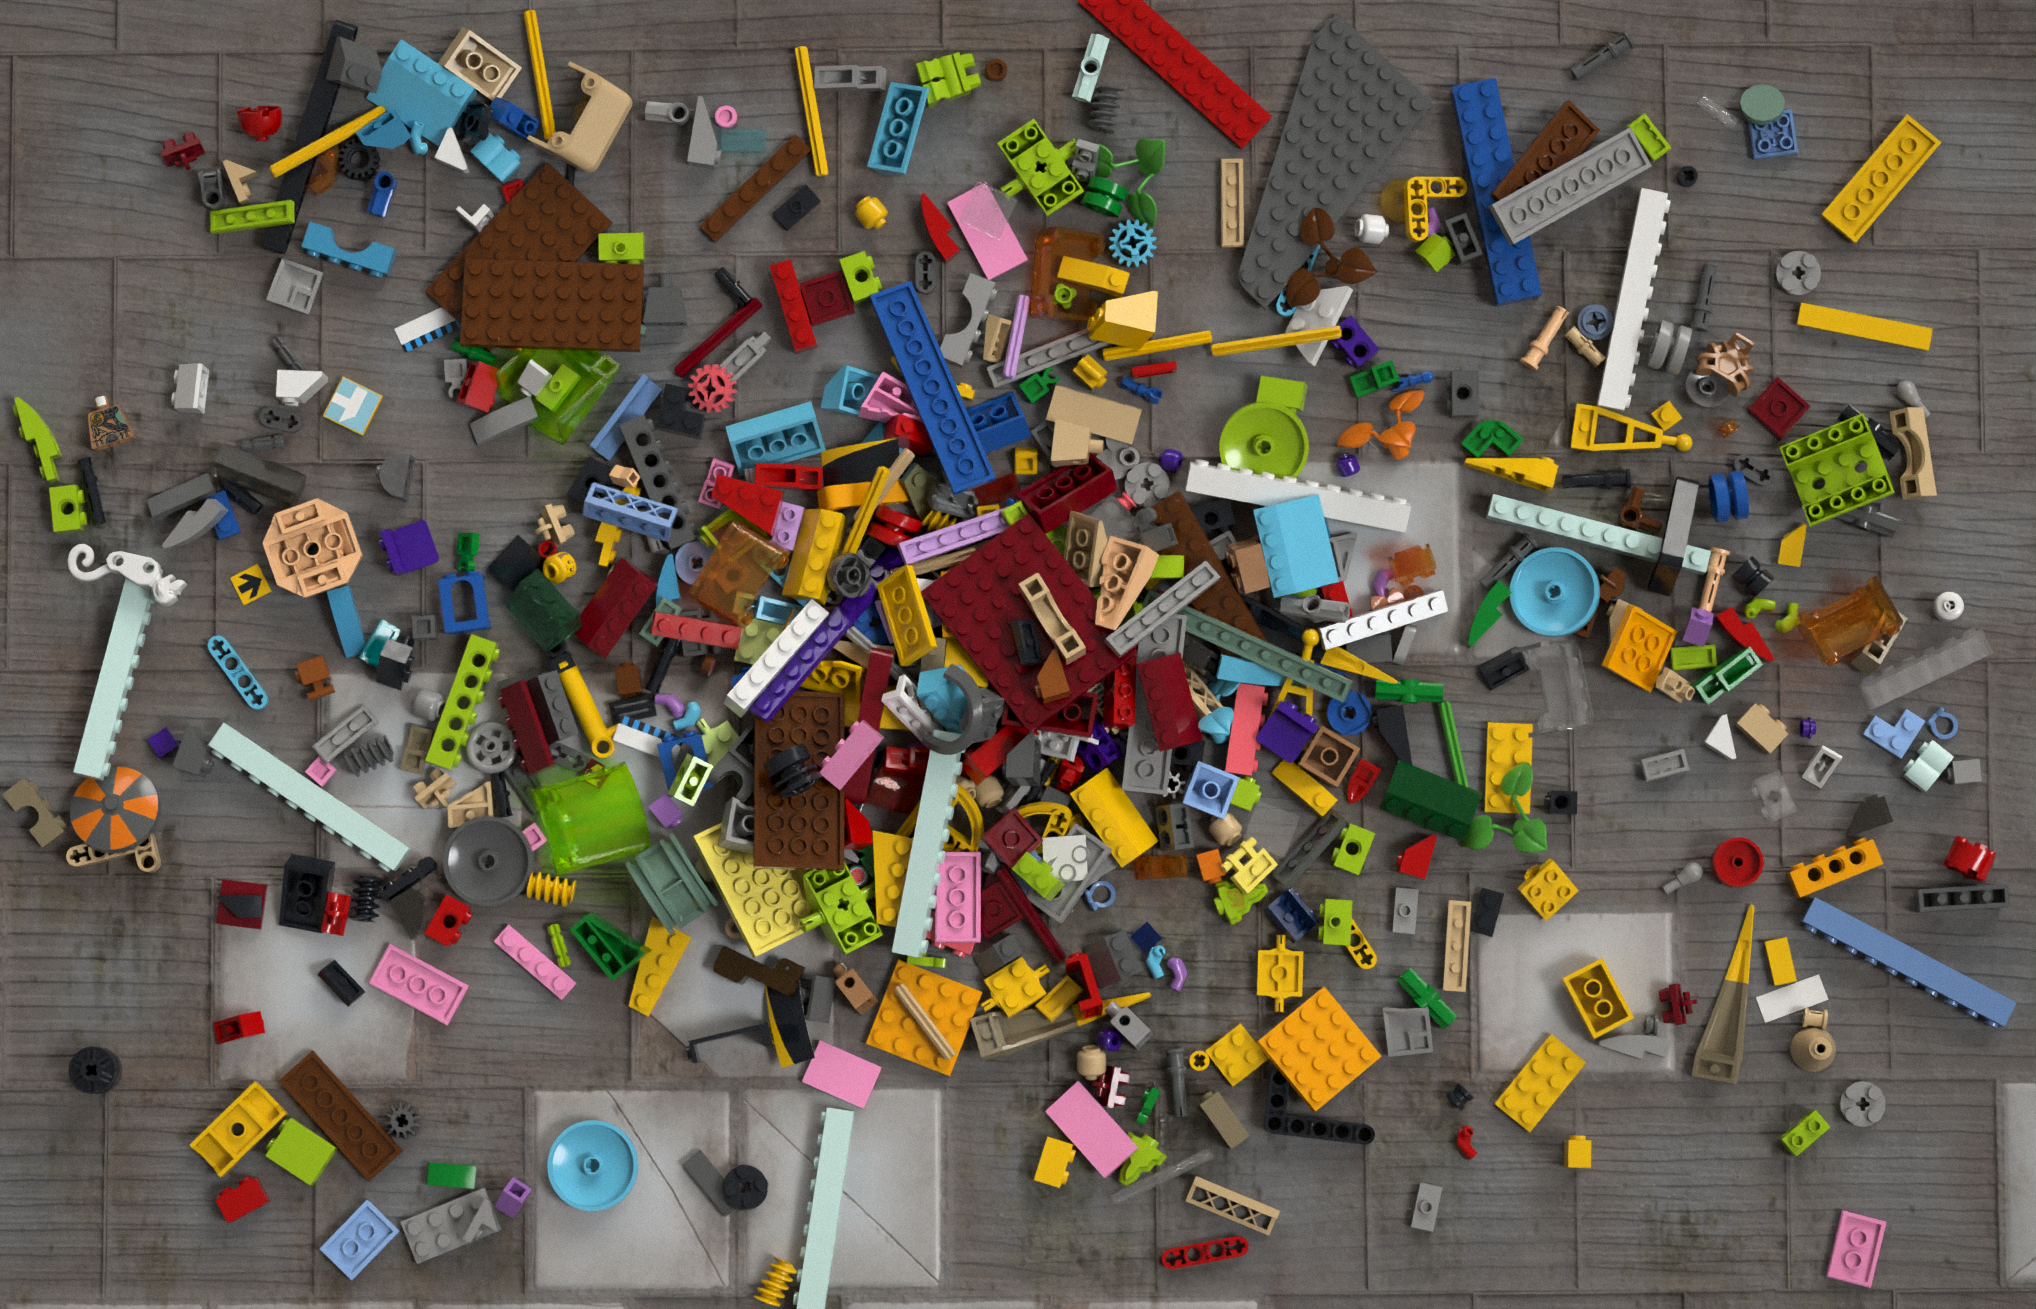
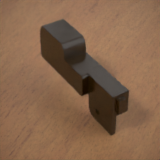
[713,946,805,997]

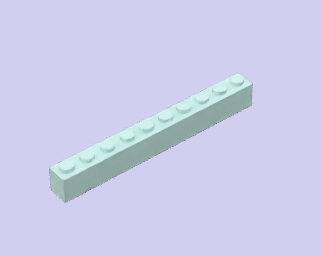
[1486,494,1711,575]
[73,562,163,781]
[208,723,411,872]
[892,729,966,957]
[793,1107,855,1309]

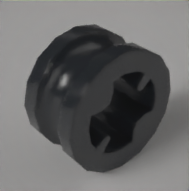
[1677,166,1698,187]

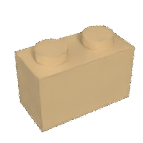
[1734,703,1788,755]

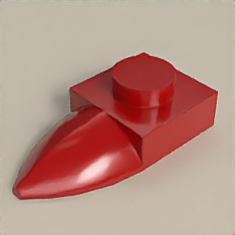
[1347,758,1382,804]

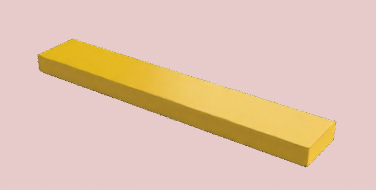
[1796,302,1933,351]

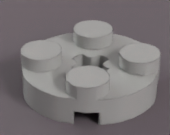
[1775,251,1821,296]
[1125,462,1169,508]
[1839,1081,1886,1127]

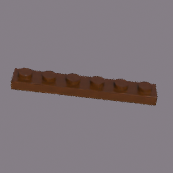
[700,134,811,243]

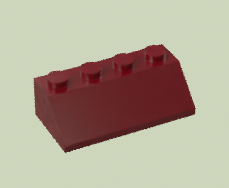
[1015,453,1118,534]
[570,557,658,659]
[1137,653,1203,752]
[498,679,556,776]
[1002,692,1098,738]

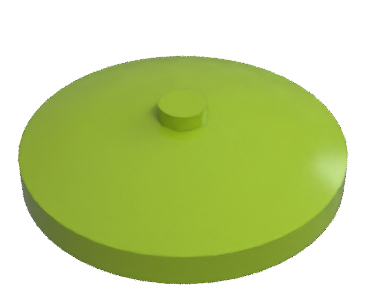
[1219,402,1309,479]

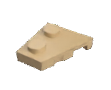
[447,781,494,828]

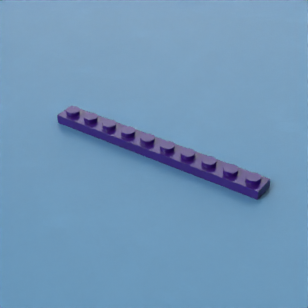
[749,545,904,724]

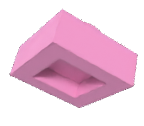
[305,756,338,787]
[523,822,548,852]

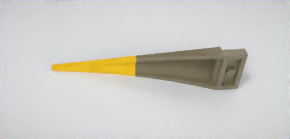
[1691,904,1754,1085]
[970,992,1151,1061]

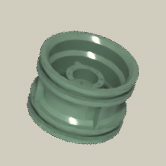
[625,832,719,935]

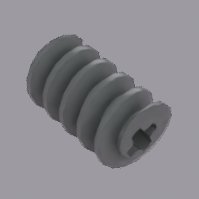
[1088,85,1124,134]
[344,734,394,777]

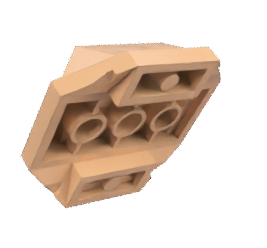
[263,498,363,598]

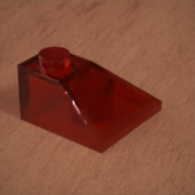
[866,761,926,814]

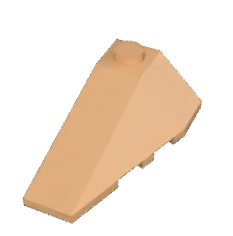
[1095,536,1159,631]

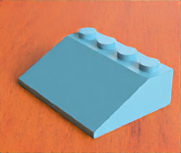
[366,39,477,147]
[1253,494,1339,598]

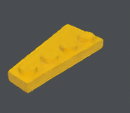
[873,831,913,927]
[629,916,692,1017]

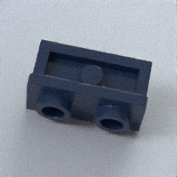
[1264,888,1319,944]

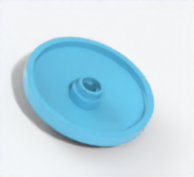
[1510,547,1600,637]
[547,1120,639,1211]

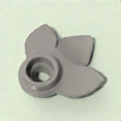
[1096,437,1140,480]

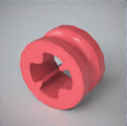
[1115,492,1137,514]

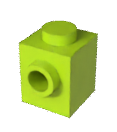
[1415,233,1456,273]
[1230,776,1261,812]

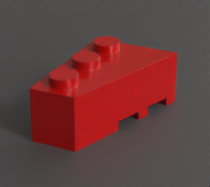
[712,474,784,537]
[962,725,1039,786]

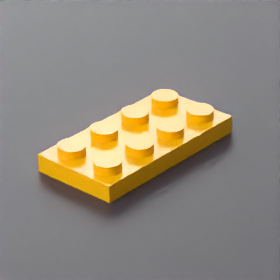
[877,565,937,666]
[1484,722,1533,814]
[1494,1034,1586,1133]

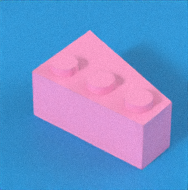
[858,372,922,423]
[819,720,884,790]

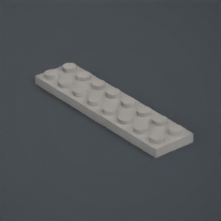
[1489,127,1652,246]
[1122,614,1187,795]

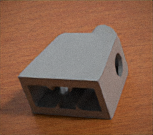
[1105,1001,1153,1051]

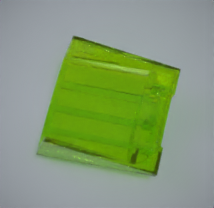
[495,349,622,445]
[530,761,651,876]

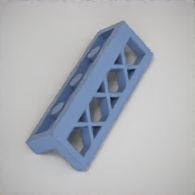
[590,374,663,462]
[583,482,678,542]

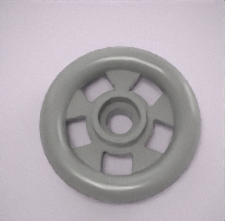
[466,722,518,774]

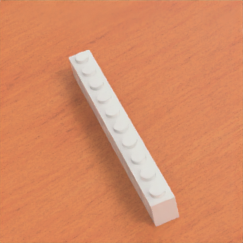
[1596,188,1671,413]
[1185,459,1411,533]

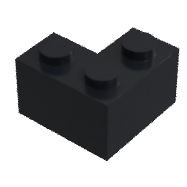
[656,383,706,440]

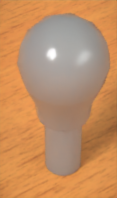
[1896,380,1931,418]
[1663,862,1703,895]

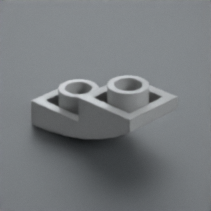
[1072,139,1100,182]

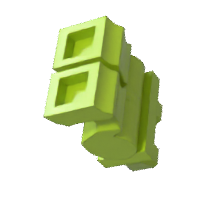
[916,52,981,108]

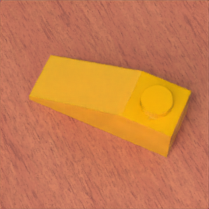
[1057,256,1130,298]
[1272,759,1337,818]

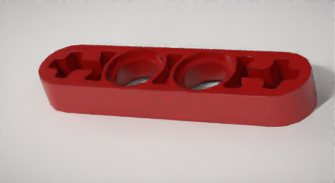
[1161,1236,1249,1269]

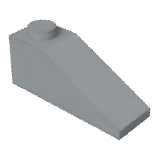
[687,96,722,169]

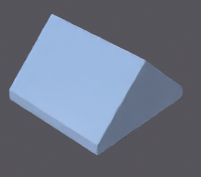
[1182,761,1240,820]

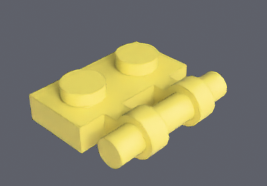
[1220,837,1278,895]

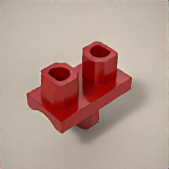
[1056,756,1084,795]
[321,892,352,936]

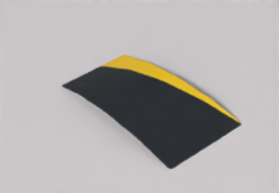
[821,438,902,487]
[765,980,815,1068]

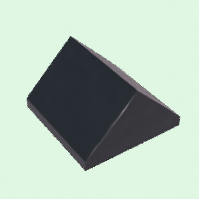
[488,535,545,598]

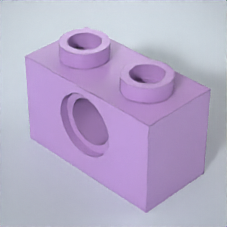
[771,502,805,553]

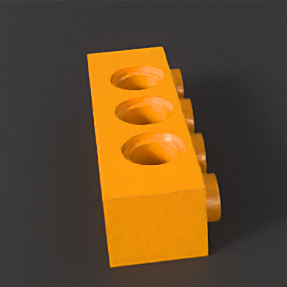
[1787,837,1883,898]

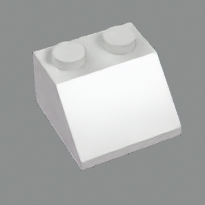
[171,364,209,414]
[276,370,328,407]

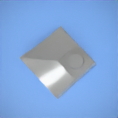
[266,258,324,315]
[1383,1007,1433,1057]

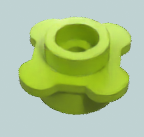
[1051,283,1077,309]

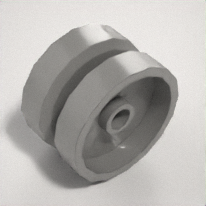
[1647,320,1692,376]

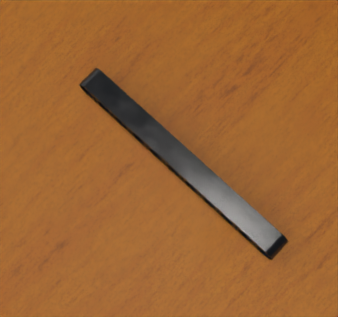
[262,20,358,255]

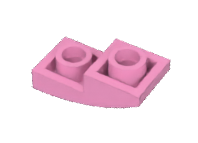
[698,458,735,509]

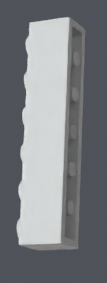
[724,599,829,717]

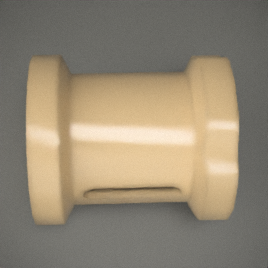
[1802,1008,1828,1030]

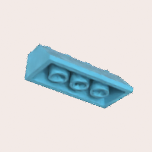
[867,82,929,177]
[726,401,826,476]
[917,665,1000,734]

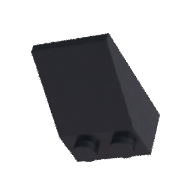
[279,854,335,933]

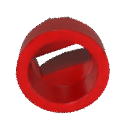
[538,540,557,559]

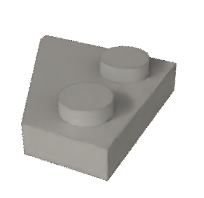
[1324,532,1357,586]

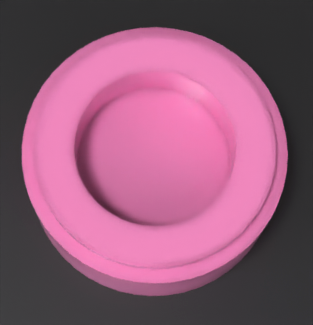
[715,105,737,129]

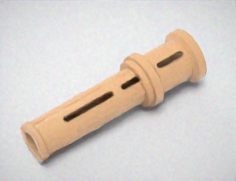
[1520,306,1569,371]
[1698,547,1730,613]

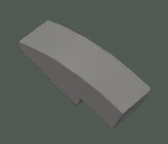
[814,65,887,92]
[470,396,539,445]
[162,499,229,549]
[1597,1035,1672,1059]

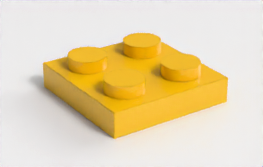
[1205,1023,1268,1087]

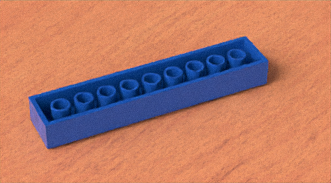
[1450,78,1542,307]

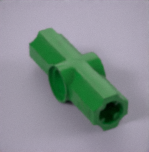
[1375,679,1443,704]
[1396,967,1457,1030]

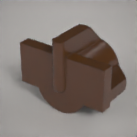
[1598,567,1628,603]

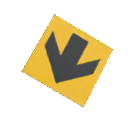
[230,564,271,605]

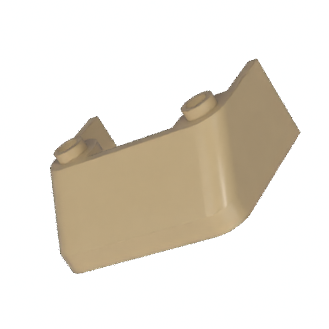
[527,62,632,173]

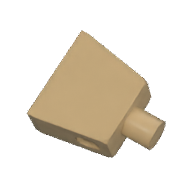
[1051,419,1104,466]

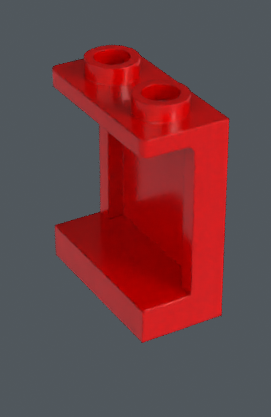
[1065,952,1103,1020]

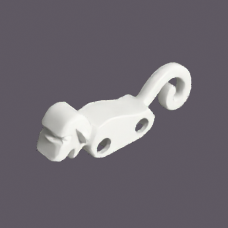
[68,544,187,606]

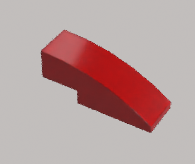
[921,193,960,264]
[755,463,823,492]
[1714,606,1775,663]

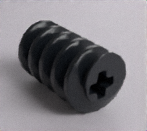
[350,876,382,923]

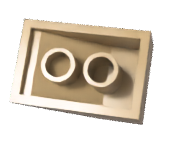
[438,27,522,101]
[1064,511,1108,587]

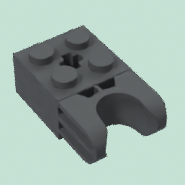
[707,721,754,804]

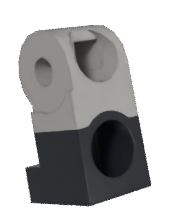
[856,536,888,566]

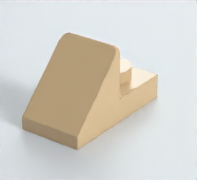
[222,160,258,206]

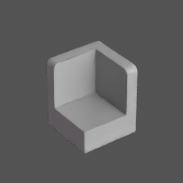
[977,839,1003,876]

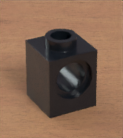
[1544,791,1578,815]

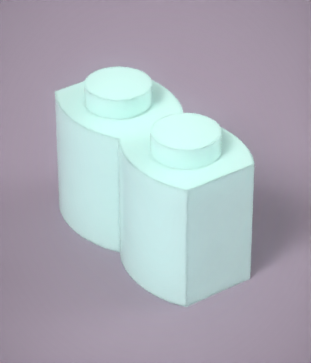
[1903,740,1954,793]

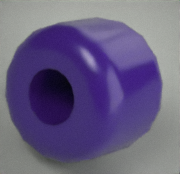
[1159,448,1183,473]
[1335,453,1360,477]
[1097,1028,1122,1052]

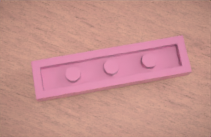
[494,924,577,1000]

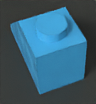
[356,108,412,149]

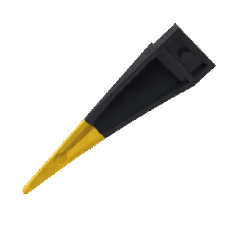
[1240,593,1398,683]

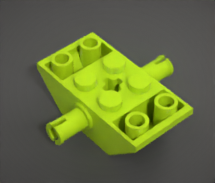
[997,119,1084,217]
[799,861,884,955]

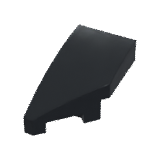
[217,895,262,918]

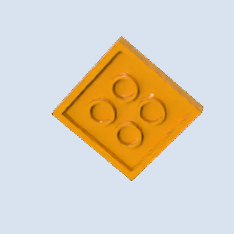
[1601,604,1678,692]

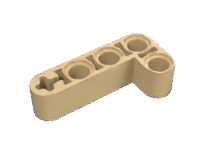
[66,833,161,873]

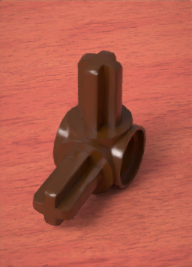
[1618,487,1662,534]

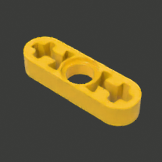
[1346,919,1377,969]

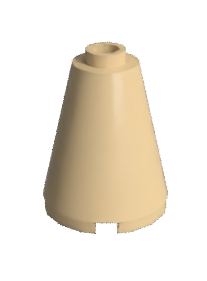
[1790,1027,1836,1072]

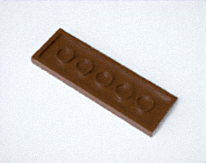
[1489,100,1600,202]
[279,1050,403,1182]

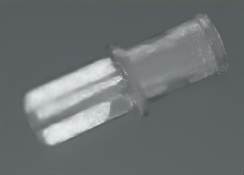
[1697,95,1739,131]

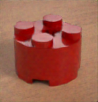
[1943,836,1996,882]

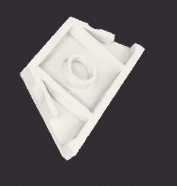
[1285,286,1353,366]

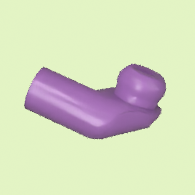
[1420,207,1440,240]
[1372,569,1393,598]
[655,693,684,718]

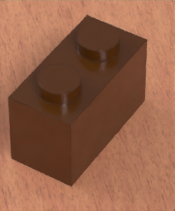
[615,662,644,699]

